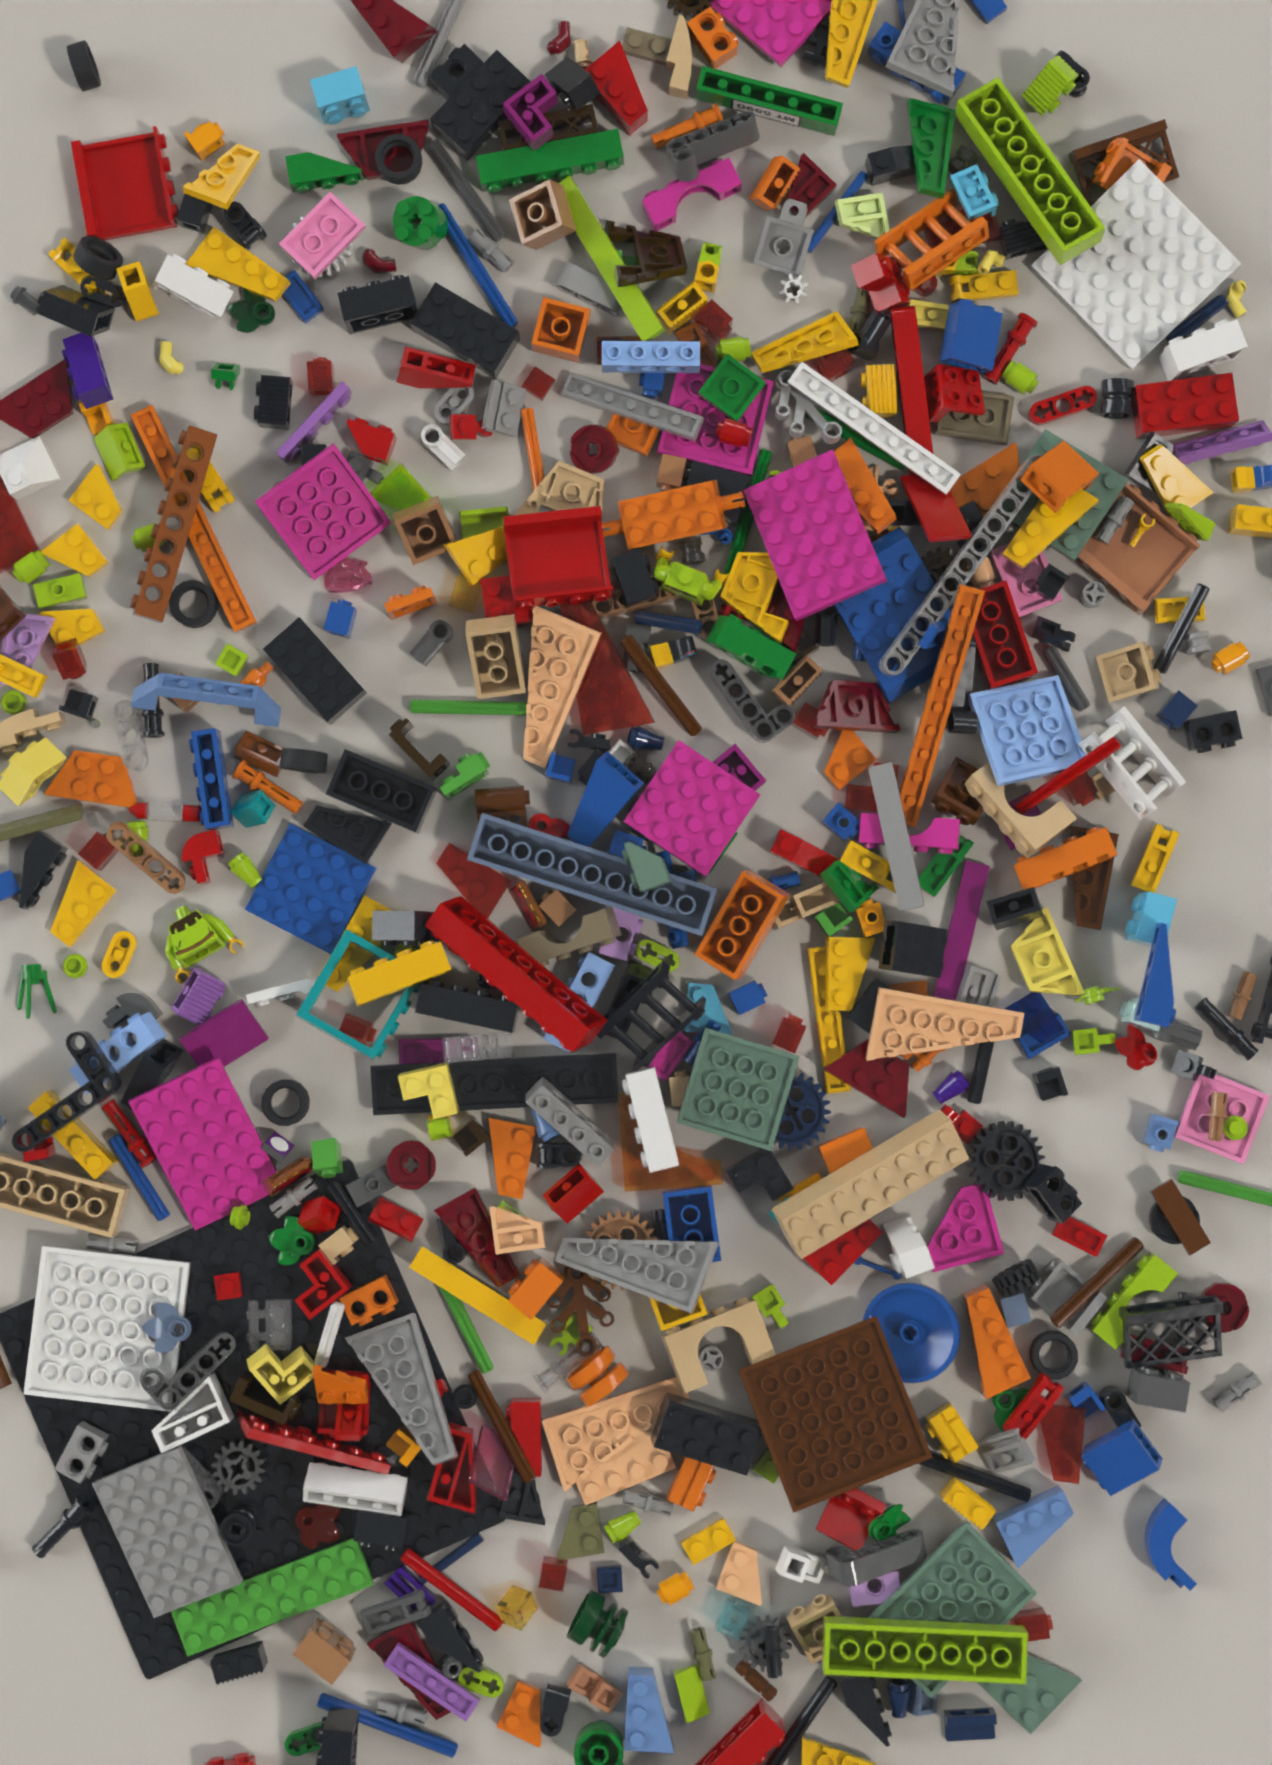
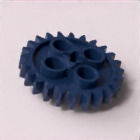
[774,1072,831,1151]

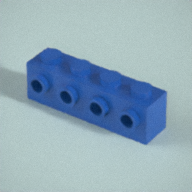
[867,21,966,105]
[189,728,234,830]

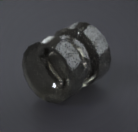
[948,145,979,175]
[678,536,706,566]
[623,751,657,785]

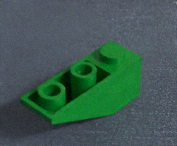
[285,152,364,194]

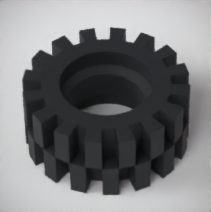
[992,1259,1041,1298]

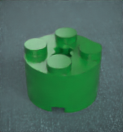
[392,196,448,250]
[574,1720,624,1765]

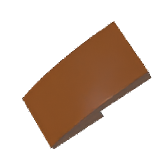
[675,322,718,368]

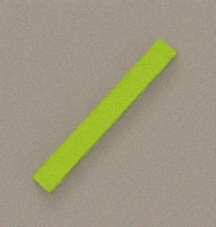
[559,175,666,341]

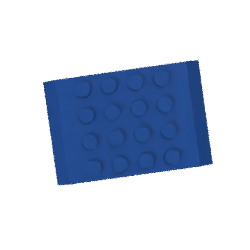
[834,526,951,703]

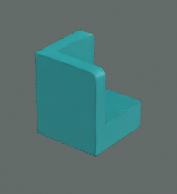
[231,789,276,828]

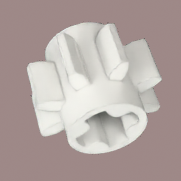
[779,273,809,304]

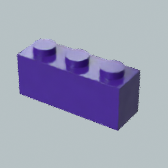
[62,333,114,409]

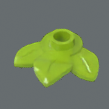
[1074,986,1122,1005]

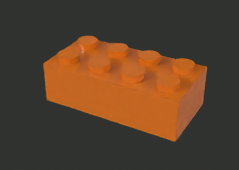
[694,869,791,981]

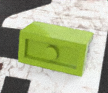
[94,423,146,481]
[459,506,509,538]

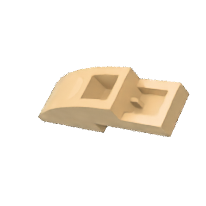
[0,708,67,754]

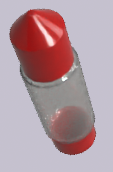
[129,801,202,823]

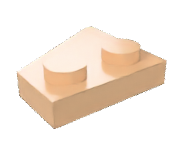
[489,1206,546,1254]
[716,1541,762,1606]

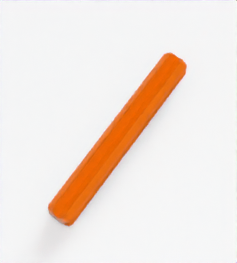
[520,408,545,490]

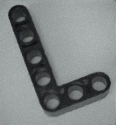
[12,1031,122,1152]

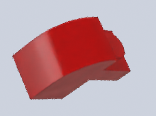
[182,829,224,885]

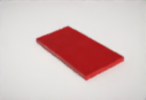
[900,474,972,542]

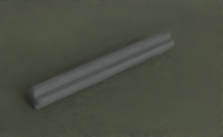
[428,139,505,242]

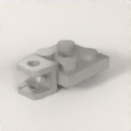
[753,199,814,278]

